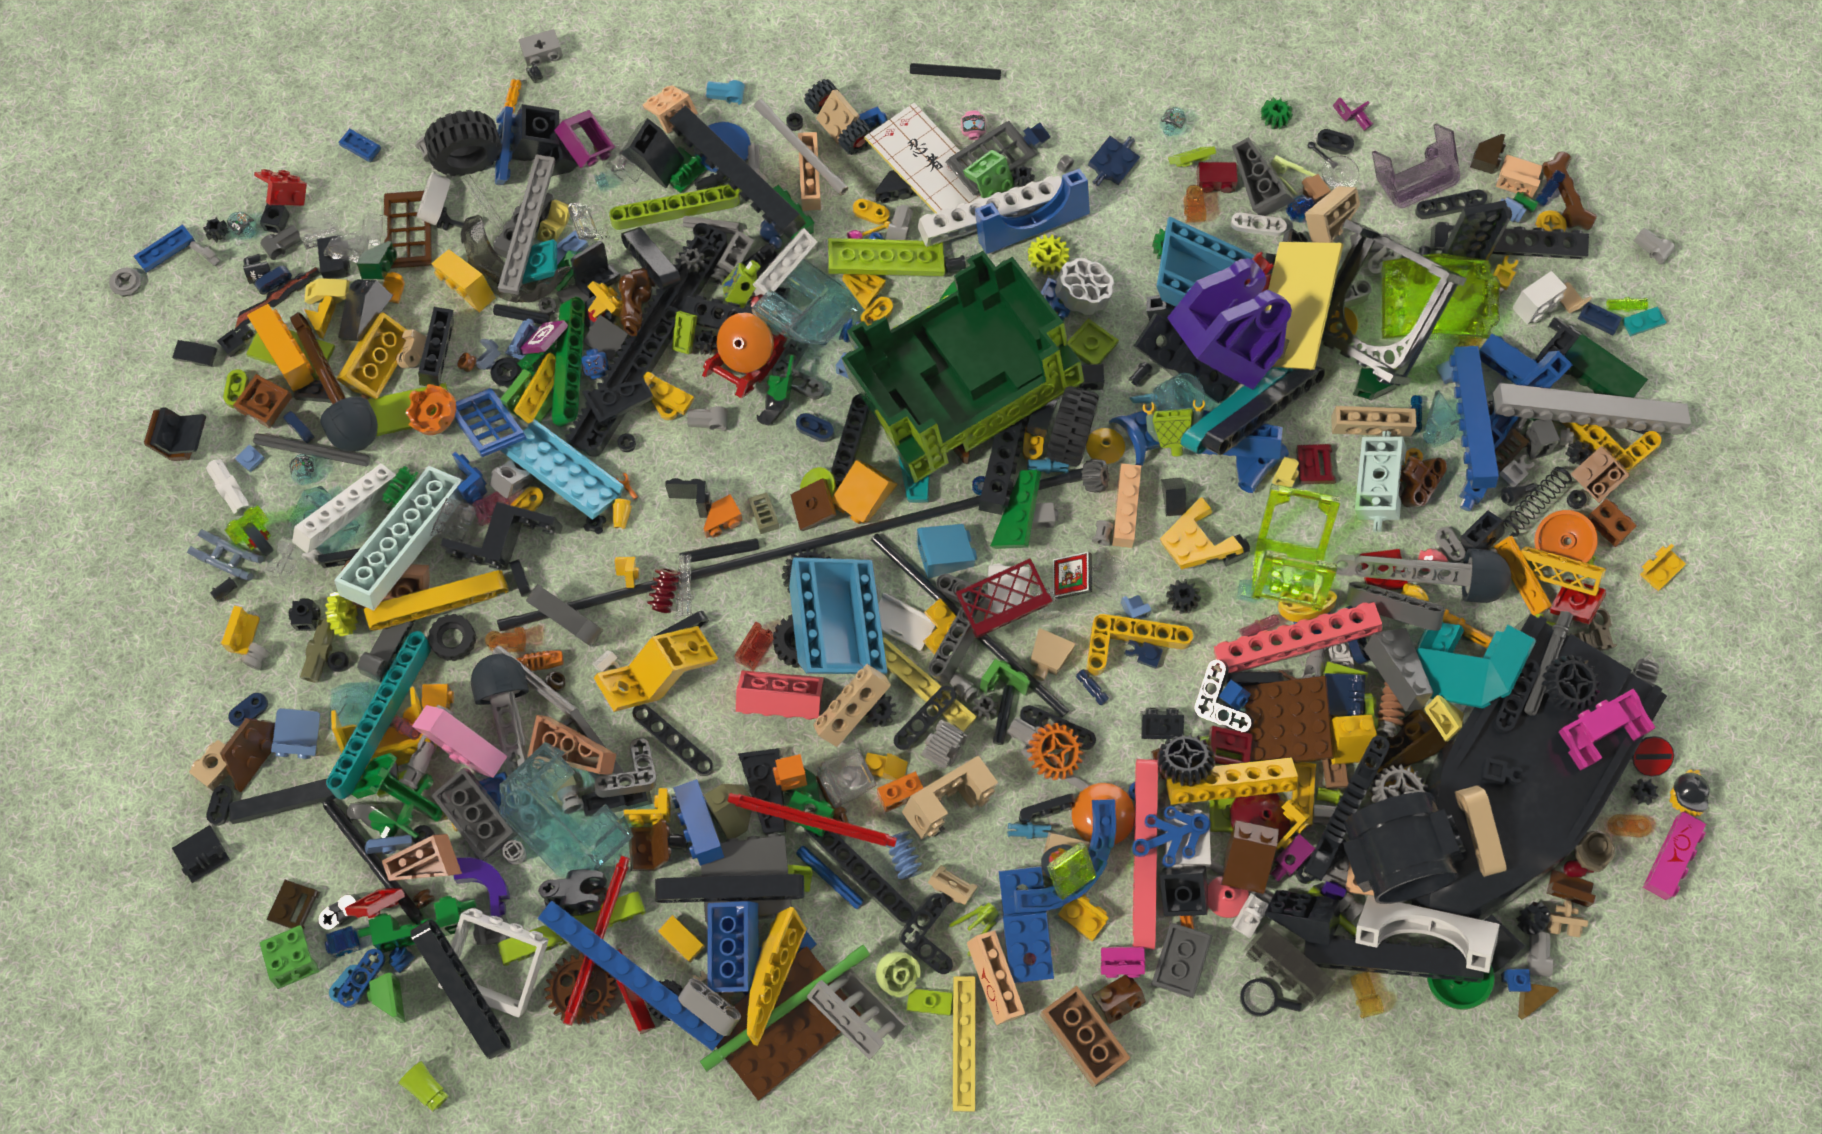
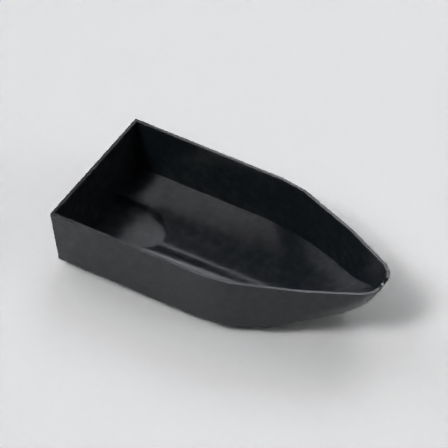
[1412,614,1667,920]

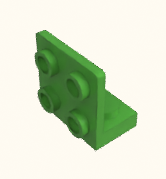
[963,150,1014,198]
[500,369,553,424]
[979,658,1030,696]
[260,925,320,989]

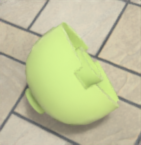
[876,951,921,997]

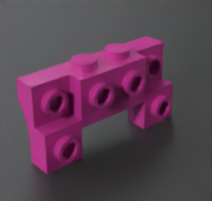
[1559,689,1656,771]

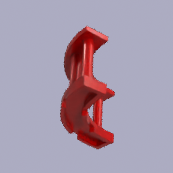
[702,294,803,398]

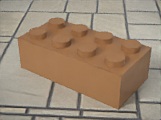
[1040,986,1130,1088]

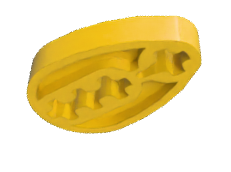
[1278,587,1337,622]

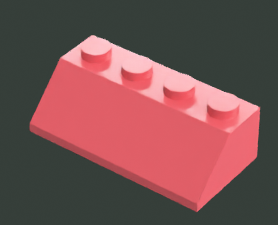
[736,670,824,720]

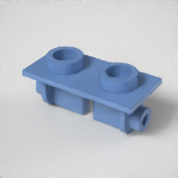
[505,319,539,360]

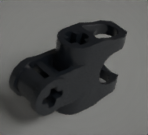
[538,869,607,916]

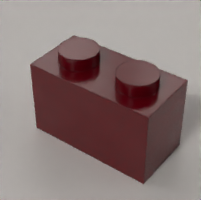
[1196,162,1238,193]

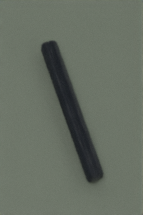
[910,63,1001,80]

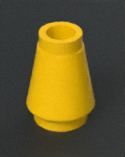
[612,499,632,529]

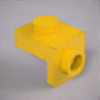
[615,557,639,588]

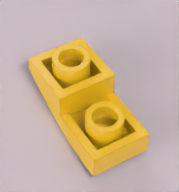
[658,915,705,963]

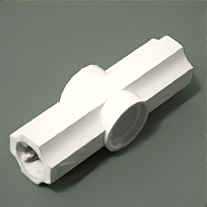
[206,459,251,516]

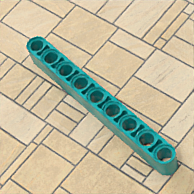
[1181,367,1294,454]
[326,631,432,799]

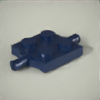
[1088,136,1140,187]

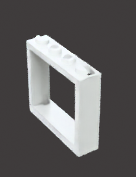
[438,908,549,1018]

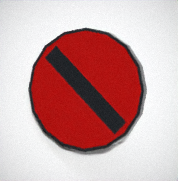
[1632,736,1674,777]

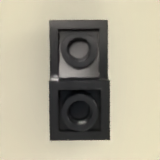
[172,340,217,367]

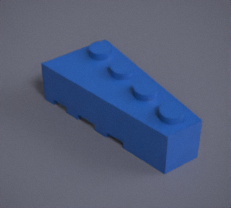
[1202,410,1283,459]

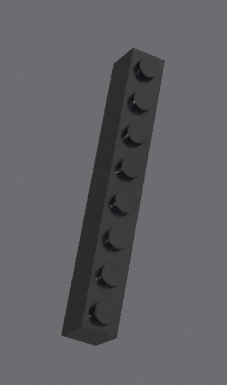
[1303,935,1484,983]

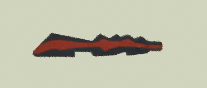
[234,267,320,332]

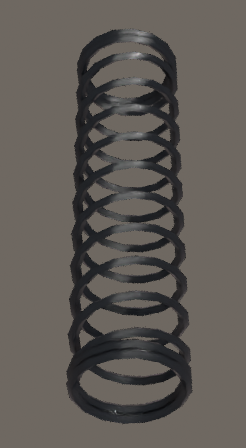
[1503,466,1572,537]

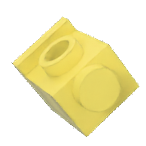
[1272,456,1299,491]

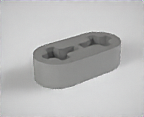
[1435,527,1465,563]

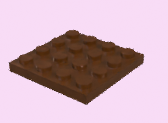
[1243,676,1334,763]

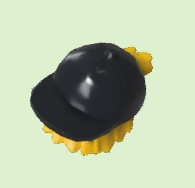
[1669,769,1710,817]

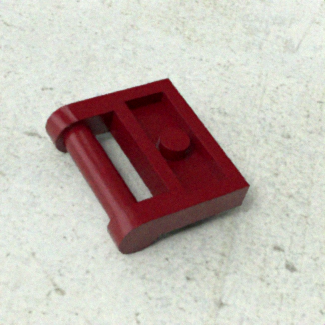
[1296,444,1336,485]
[1208,726,1252,765]

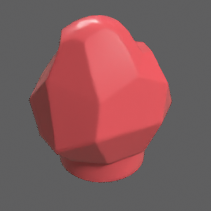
[1418,548,1448,572]

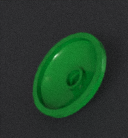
[1427,944,1494,1010]

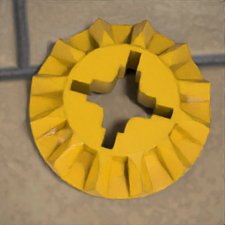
[1535,210,1567,232]

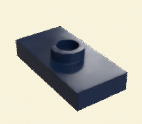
[1577,302,1622,336]

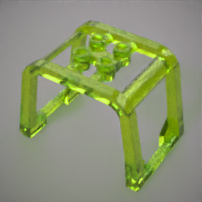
[1250,484,1341,612]

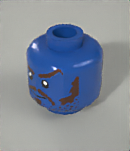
[581,348,609,379]

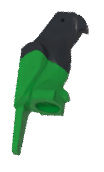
[757,355,794,426]

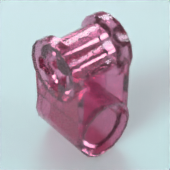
[470,491,511,526]

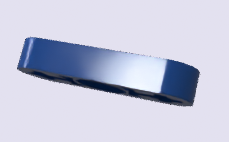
[338,949,385,1008]

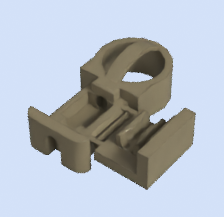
[1574,608,1617,651]

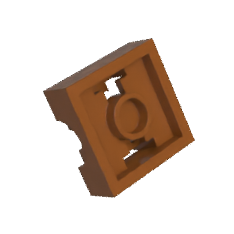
[233,374,292,429]

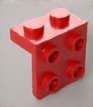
[254,169,307,206]

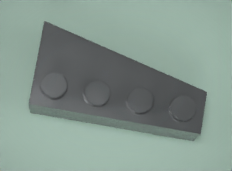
[1232,137,1295,216]
[1364,628,1433,712]

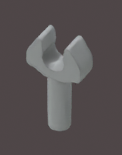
[190,241,220,266]

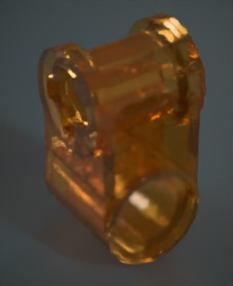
[1183,185,1206,223]

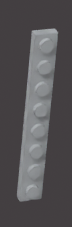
[498,155,556,295]

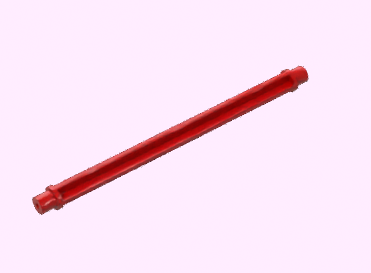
[727,793,897,847]
[563,856,630,1026]

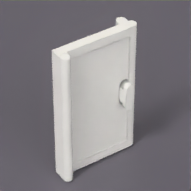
[878,593,936,651]

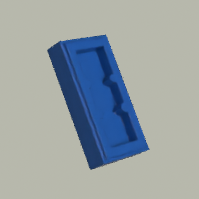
[338,128,381,163]

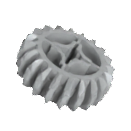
[1370,765,1428,802]

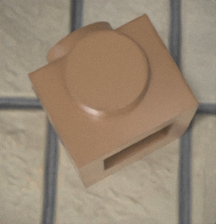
[1302,174,1331,207]

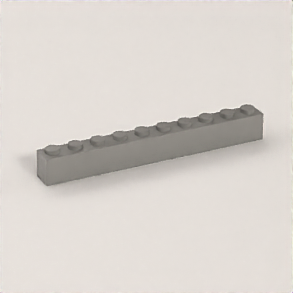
[1492,383,1691,435]

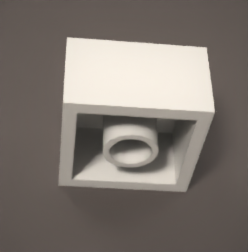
[1512,271,1567,325]

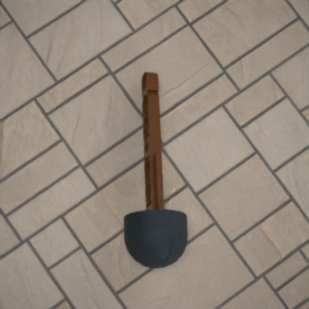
[290,312,378,452]

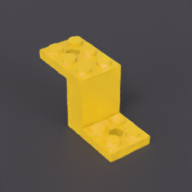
[594,626,719,712]

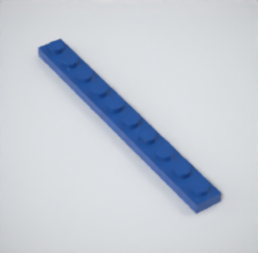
[538,901,724,1052]

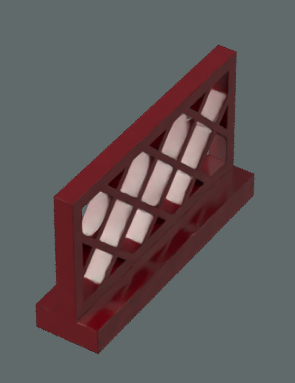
[956,558,1053,639]

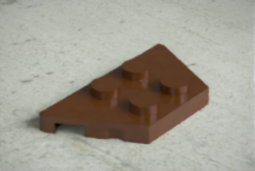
[220,718,275,792]

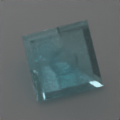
[328,682,373,730]

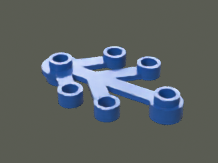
[1132,806,1210,868]

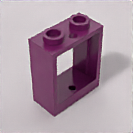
[554,110,615,168]

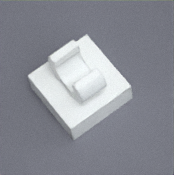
[592,650,620,672]

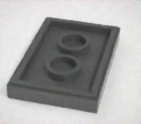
[1151,922,1213,999]

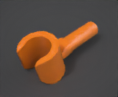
[616,473,638,500]

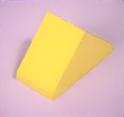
[1424,695,1464,741]

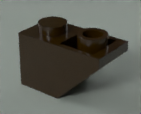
[1470,134,1506,174]

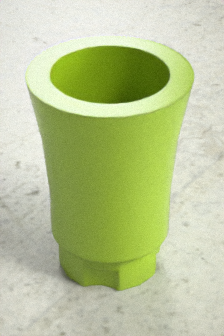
[398,1061,449,1112]

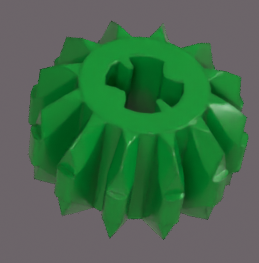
[1260,97,1293,130]

